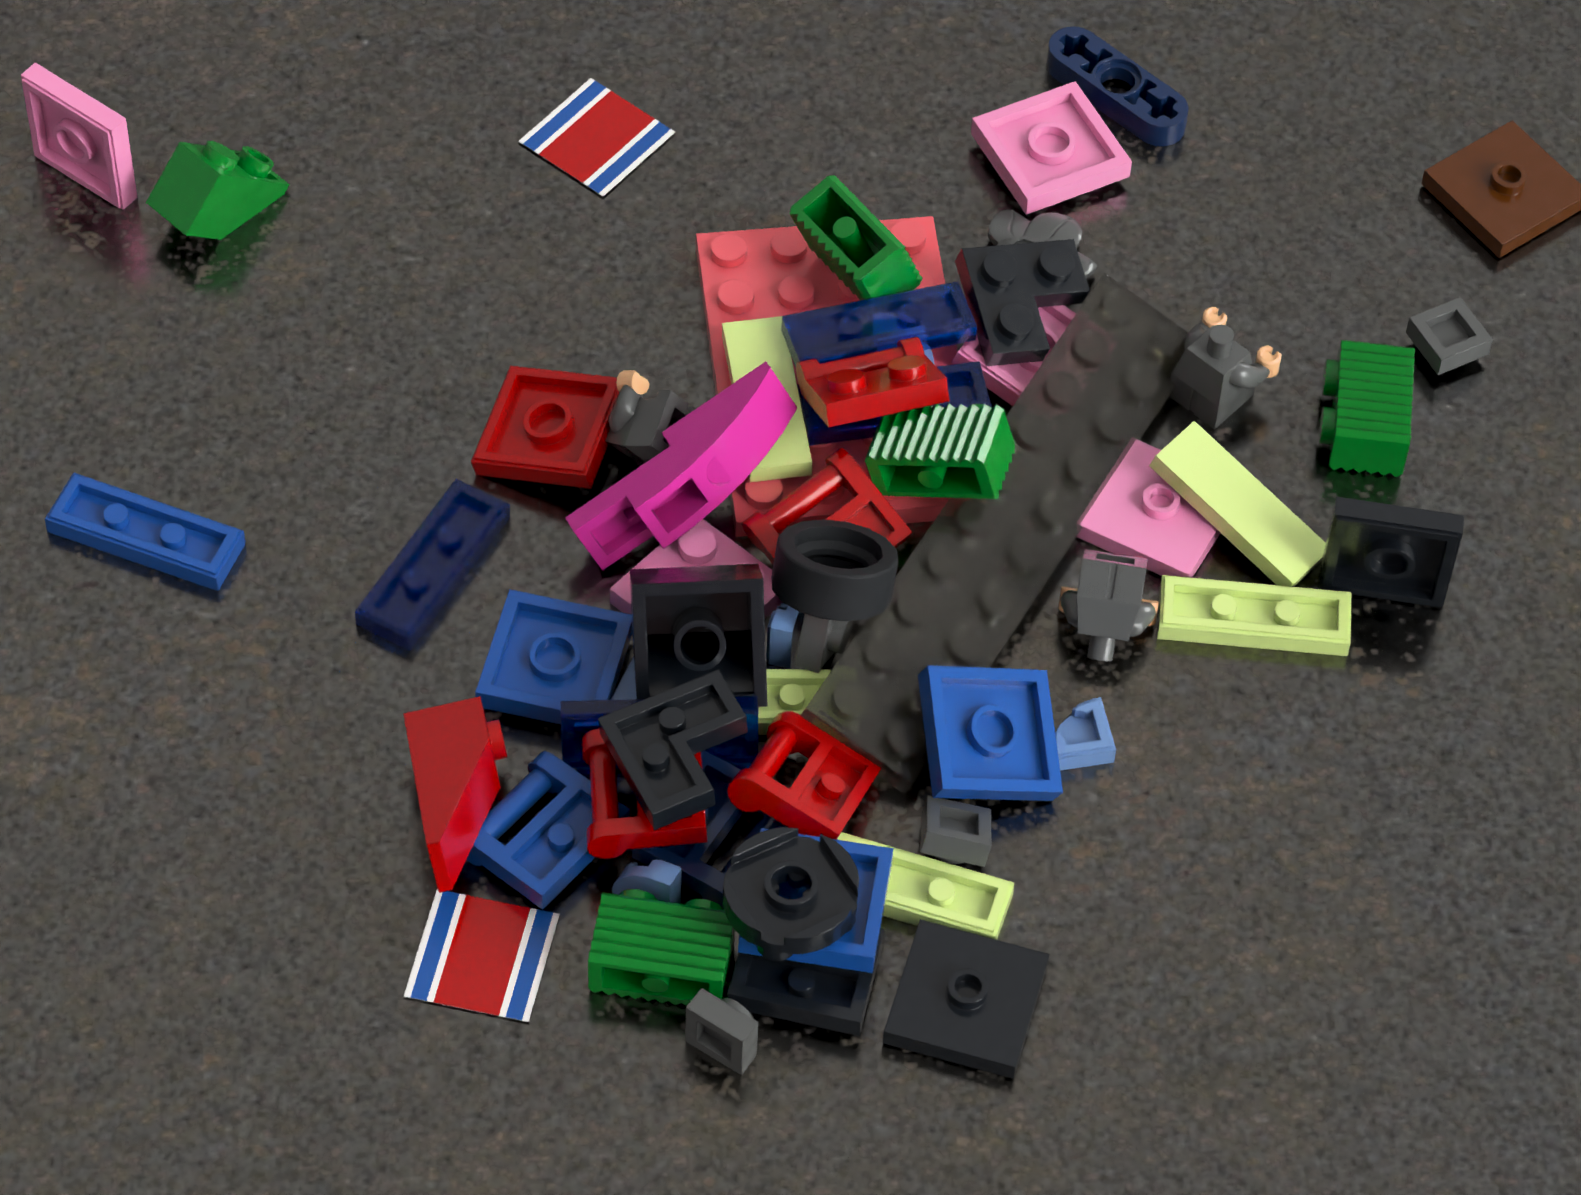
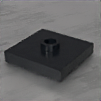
[1318,497,1465,607]
[883,919,1050,1079]

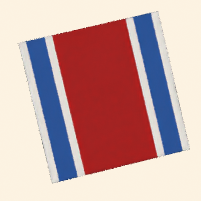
[518,78,675,196]
[404,889,560,1022]

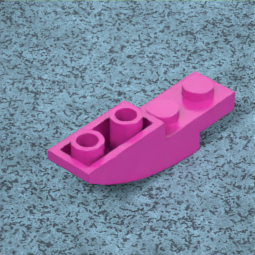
[565,361,797,570]

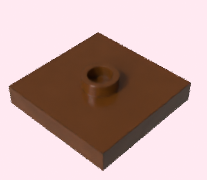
[1421,120,1581,258]

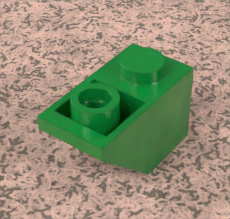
[146,141,290,240]

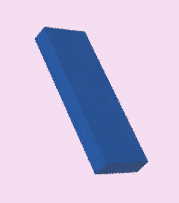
[45,472,246,591]

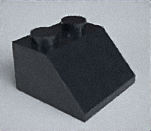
[630,564,768,708]

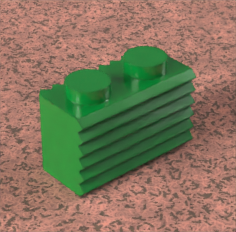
[790,175,923,316]
[1319,339,1415,477]
[865,404,1015,499]
[588,889,735,1006]

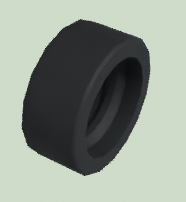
[771,519,898,621]

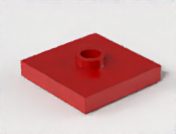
[471,366,619,489]

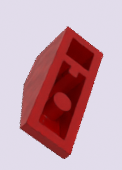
[403,696,508,893]

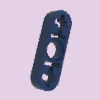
[1047,26,1189,147]

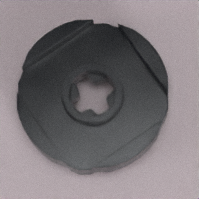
[723,827,859,961]

